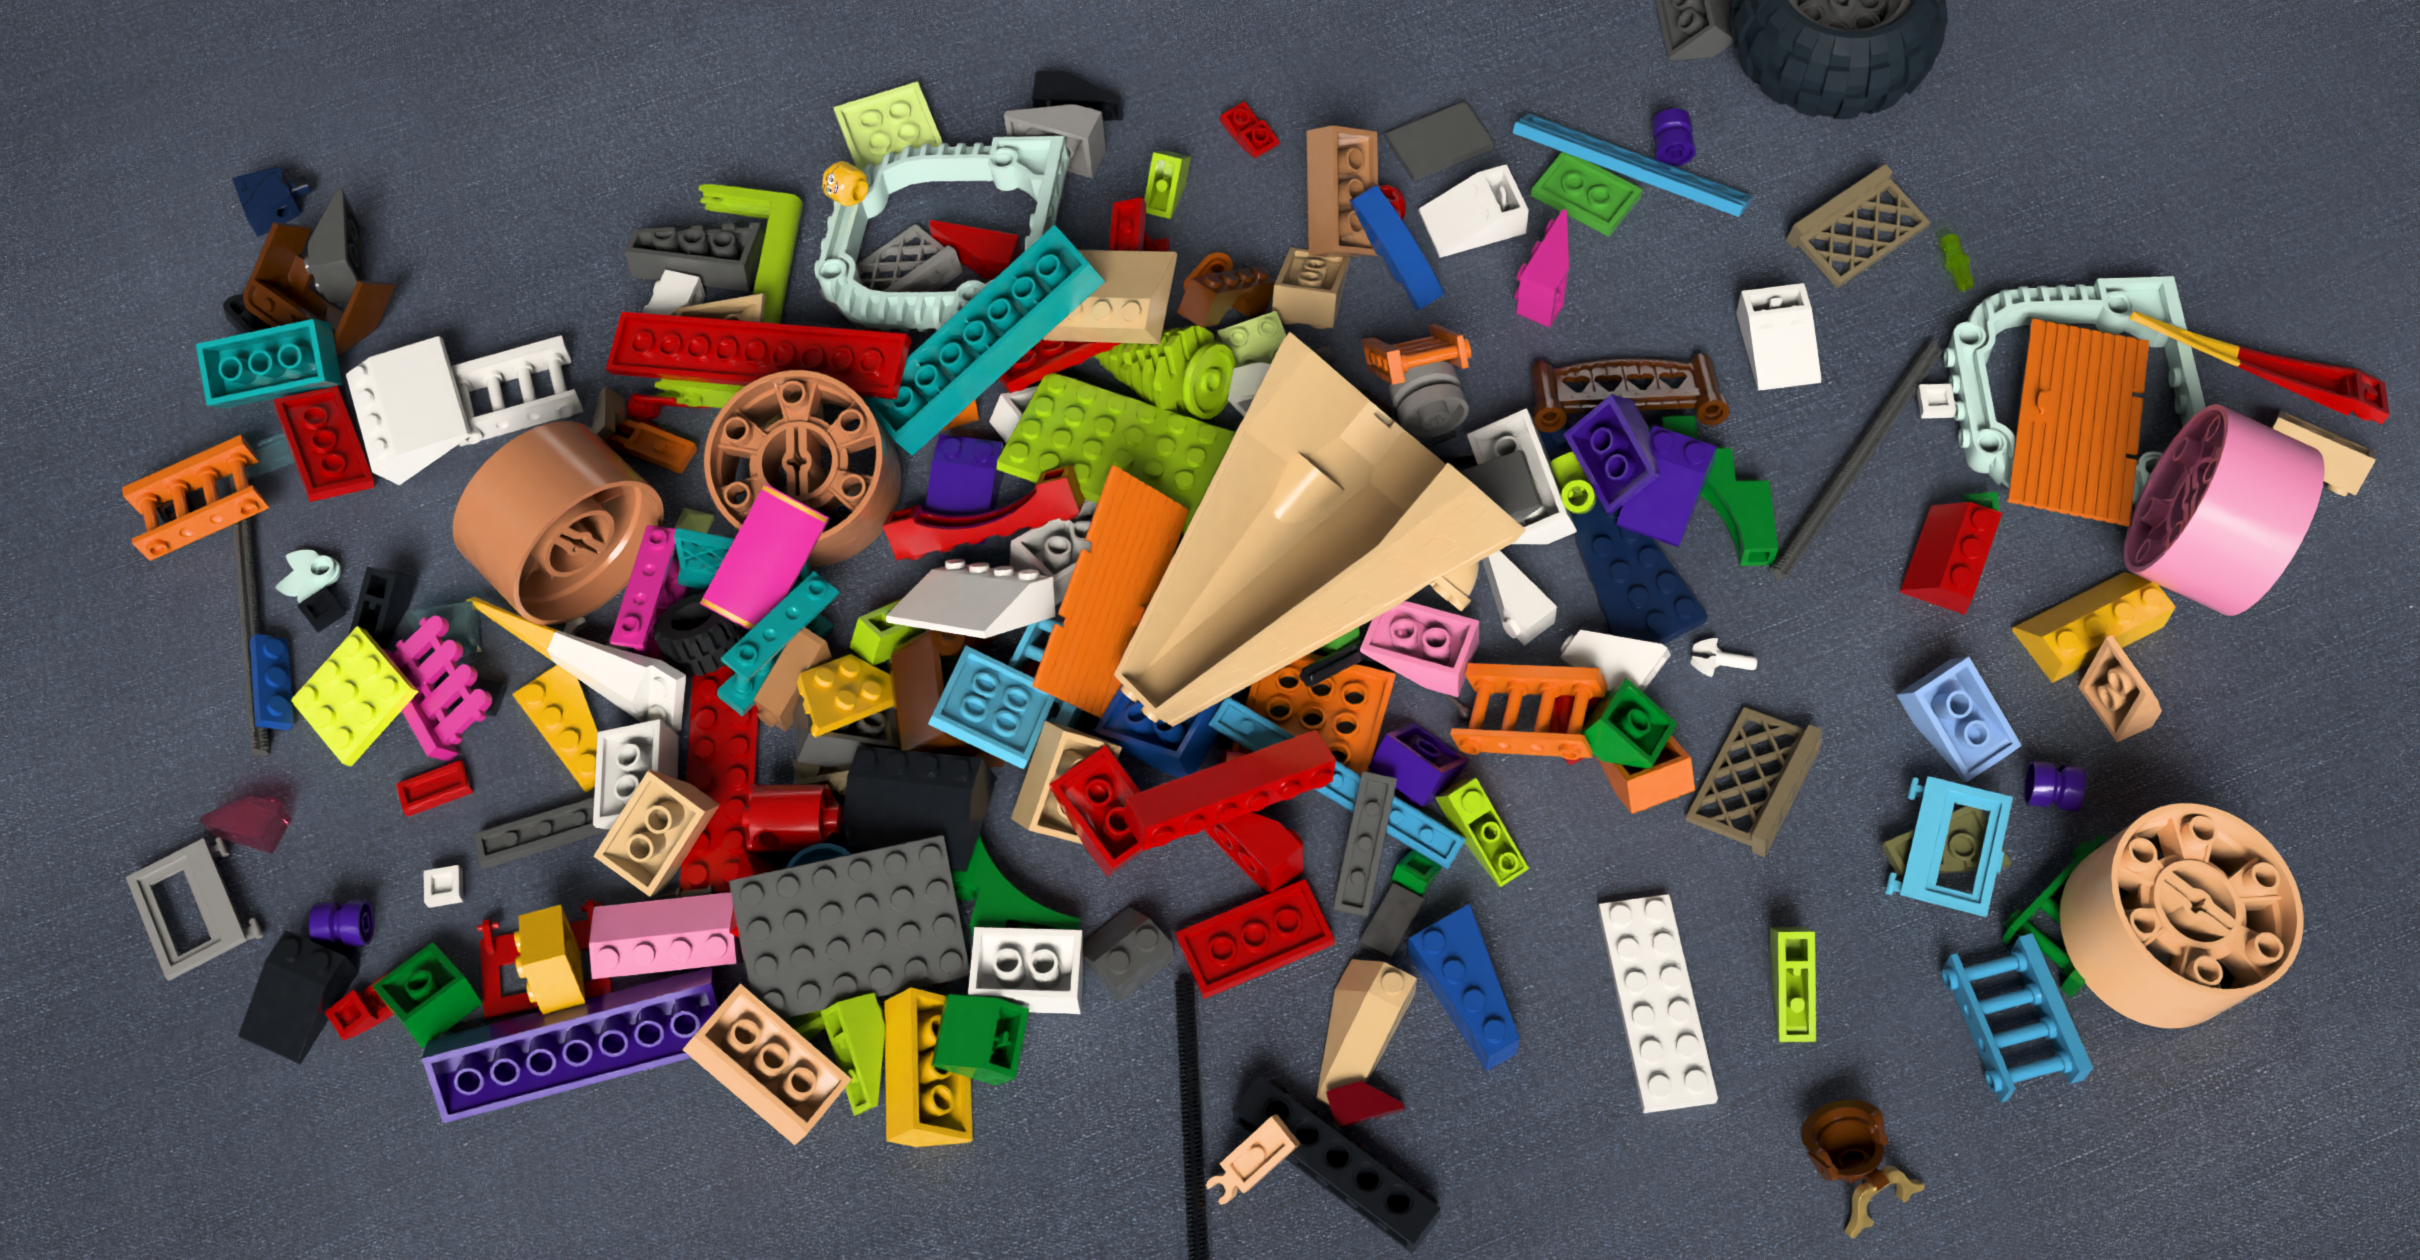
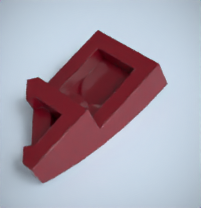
[1326,1081,1406,1128]

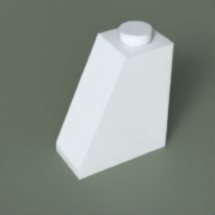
[1560,630,1670,693]

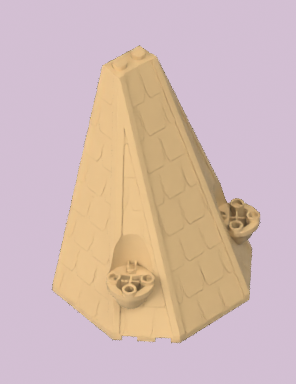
[1114,332,1526,727]

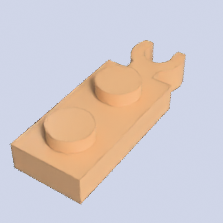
[1206,1114,1301,1204]

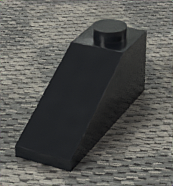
[348,566,416,649]

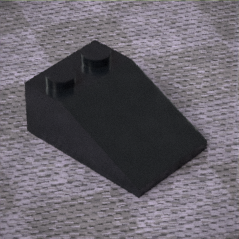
[238,930,359,1065]

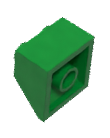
[1581,678,1678,769]
[372,942,482,1049]

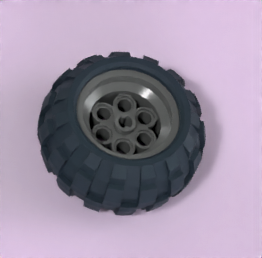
[1730,0,1948,119]

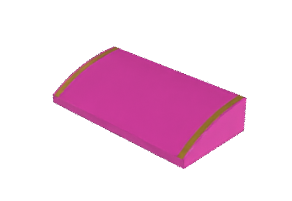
[700,484,830,630]

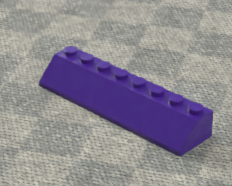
[422,966,723,1123]

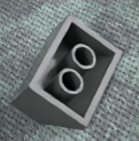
[1655,0,1733,61]

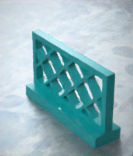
[674,528,811,594]

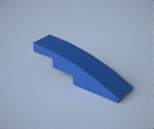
[1349,185,1445,310]

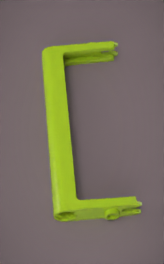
[655,184,803,408]

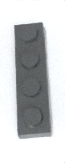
[1333,771,1397,918]
[473,797,610,870]

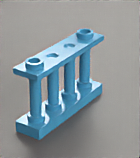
[1942,933,2093,1103]

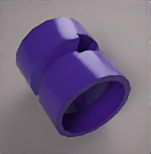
[1652,108,1696,167]
[2024,760,2086,812]
[309,900,374,947]

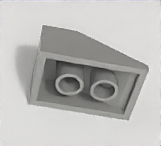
[1004,104,1106,178]

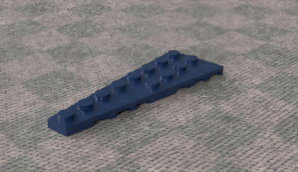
[1540,421,1708,644]

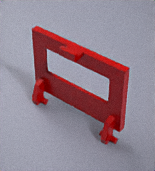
[477,900,613,1020]

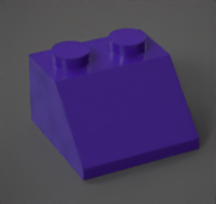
[1368,722,1469,807]

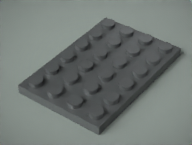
[728,835,970,1019]

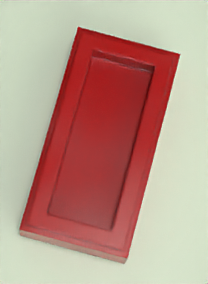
[395,760,473,817]

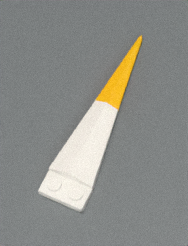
[466,596,686,733]

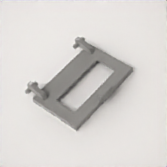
[126,837,264,981]

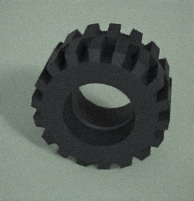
[653,592,746,677]

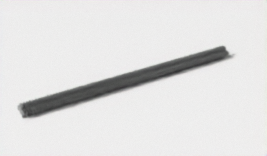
[1770,340,1943,582]
[229,473,270,756]

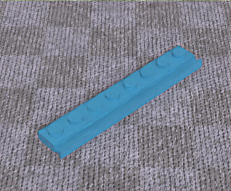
[1512,113,1753,217]

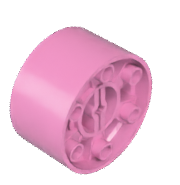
[2124,404,2325,616]

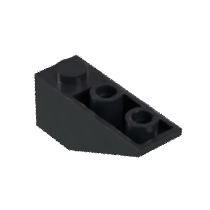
[1032,71,1123,121]

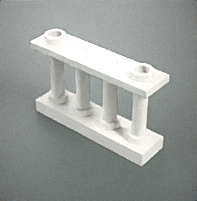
[451,335,584,446]

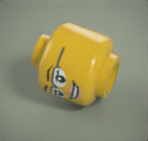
[822,161,868,207]

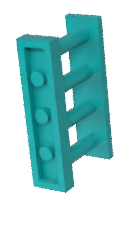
[717,571,840,717]

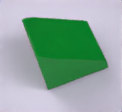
[1390,849,1442,897]

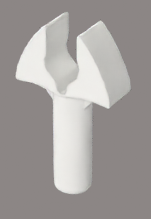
[1690,638,1757,677]

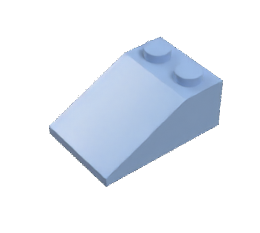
[1896,657,2022,782]

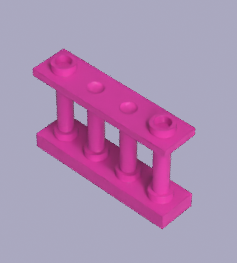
[610,525,691,663]

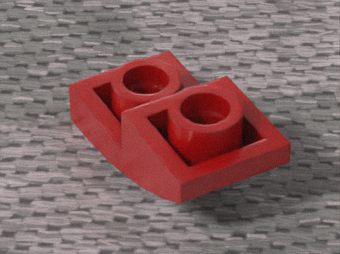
[1219,101,1280,159]

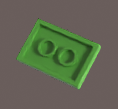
[1531,152,1643,237]

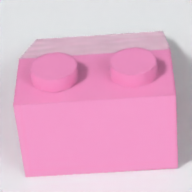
[1360,601,1479,697]

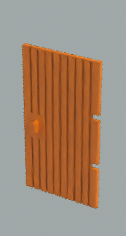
[2007,318,2149,526]
[1032,465,1189,718]

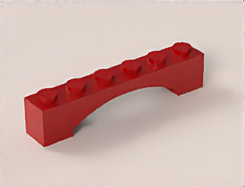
[883,464,1085,560]

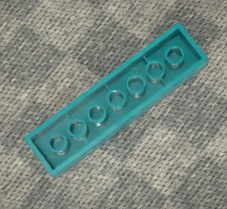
[862,224,1106,456]

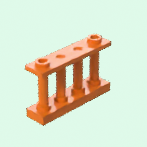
[1361,324,1471,385]
[122,435,270,561]
[1450,663,1608,760]

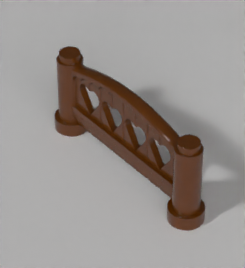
[1530,354,1730,432]

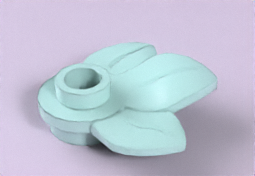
[276,550,341,603]

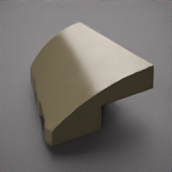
[591,386,625,441]

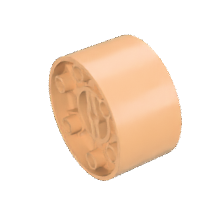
[2060,803,2304,1028]

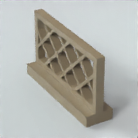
[1786,164,1931,289]
[1686,707,1822,858]

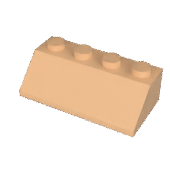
[683,984,852,1145]

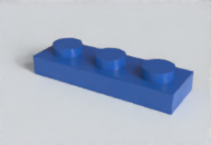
[250,634,294,731]

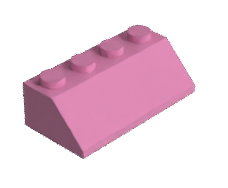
[589,892,743,979]

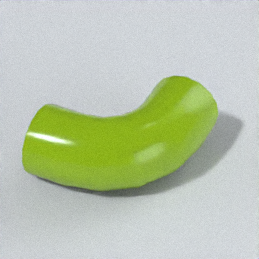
[1550,452,1597,515]

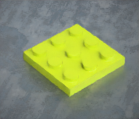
[290,626,419,767]

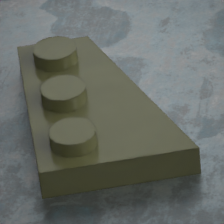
[1881,806,2012,878]

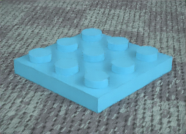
[928,645,1055,769]

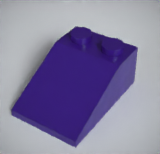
[1563,394,1660,514]
[1616,425,1717,547]
[925,434,1004,545]

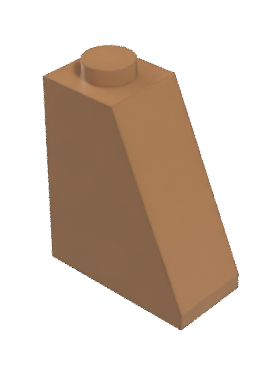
[754,628,833,732]

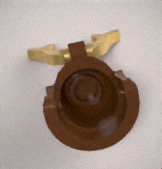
[1801,1099,1925,1239]

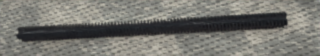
[1175,980,1209,1260]

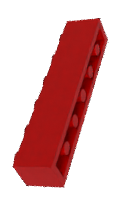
[1124,730,1336,851]

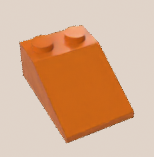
[1583,726,1695,814]

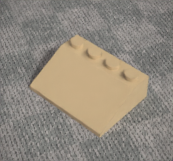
[1043,250,1178,344]

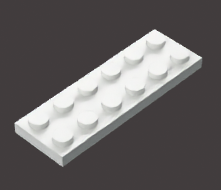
[1598,894,1718,1113]

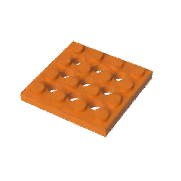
[1231,653,1396,776]

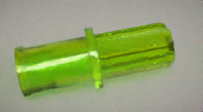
[1939,234,1974,292]

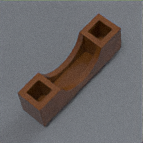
[1177,265,1276,328]

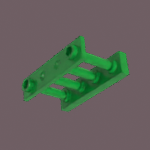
[2002,834,2129,998]

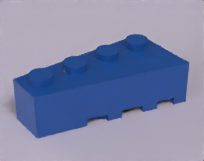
[1407,903,1520,1072]

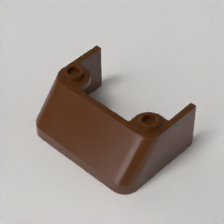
[243,222,396,357]
[889,629,1005,768]

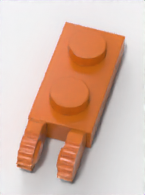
[606,418,697,474]

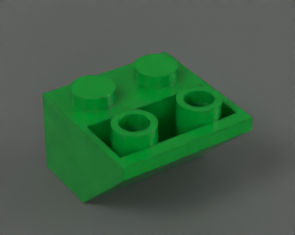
[931,994,1029,1086]

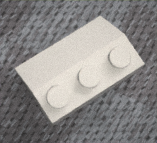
[593,719,679,830]
[968,927,1083,1014]

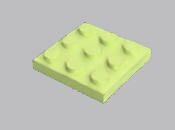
[833,81,943,171]

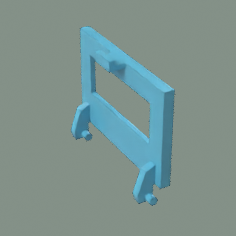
[1885,776,2013,917]

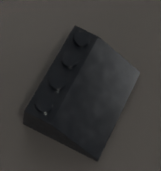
[840,746,997,872]

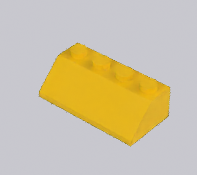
[2012,572,2176,683]
[884,987,973,1147]

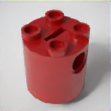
[742,784,843,854]

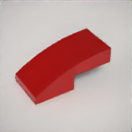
[325,971,394,1040]

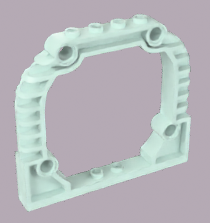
[815,136,1070,332]
[1944,276,2206,506]

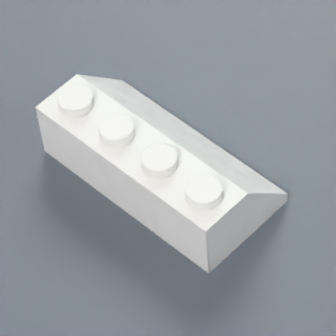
[1467,408,1577,544]

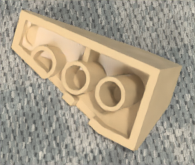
[1316,959,1417,1106]

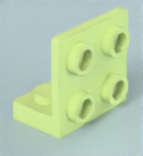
[1216,311,1287,368]

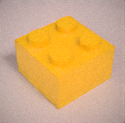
[514,905,586,1015]

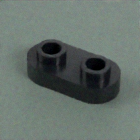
[223,294,273,334]

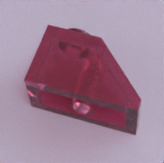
[200,795,292,855]

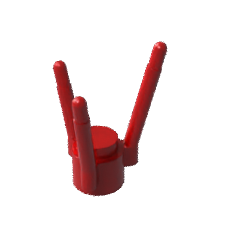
[627,393,711,435]

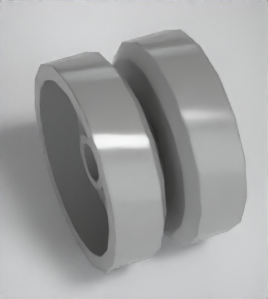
[1389,361,1469,439]

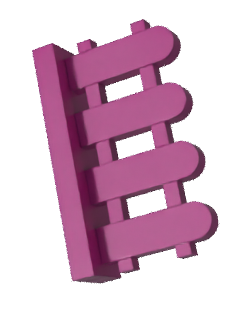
[383,615,492,762]

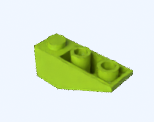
[1435,778,1529,887]

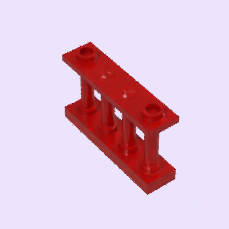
[1109,197,1170,330]

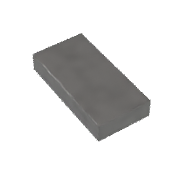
[1359,883,1425,961]

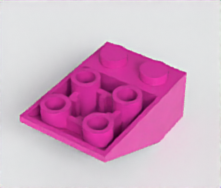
[1514,209,1569,328]

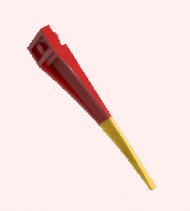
[2129,311,2390,425]

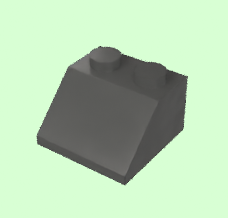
[1083,907,1174,1003]

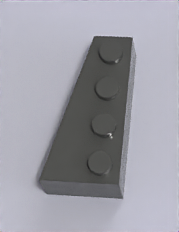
[625,222,764,292]

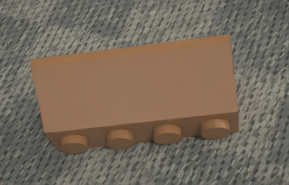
[1307,125,1379,258]

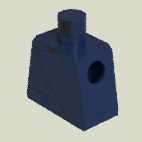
[232,167,312,237]

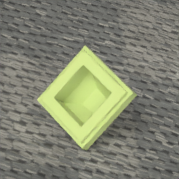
[674,508,715,533]

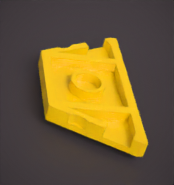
[796,654,894,738]

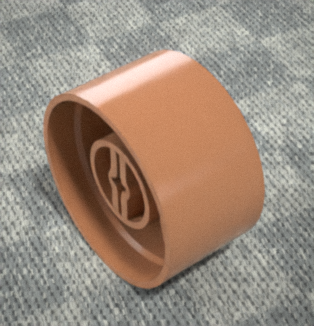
[704,370,901,567]
[453,421,664,626]

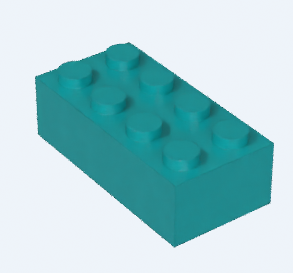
[196,319,342,409]

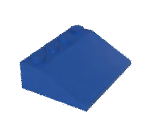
[1093,684,1245,778]

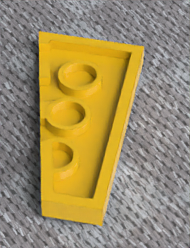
[512,665,598,793]

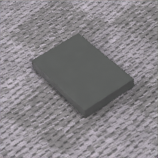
[1385,101,1493,182]

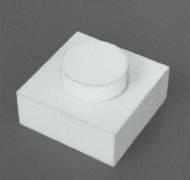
[1916,384,1956,418]
[424,865,463,908]

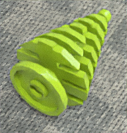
[1092,325,1236,419]

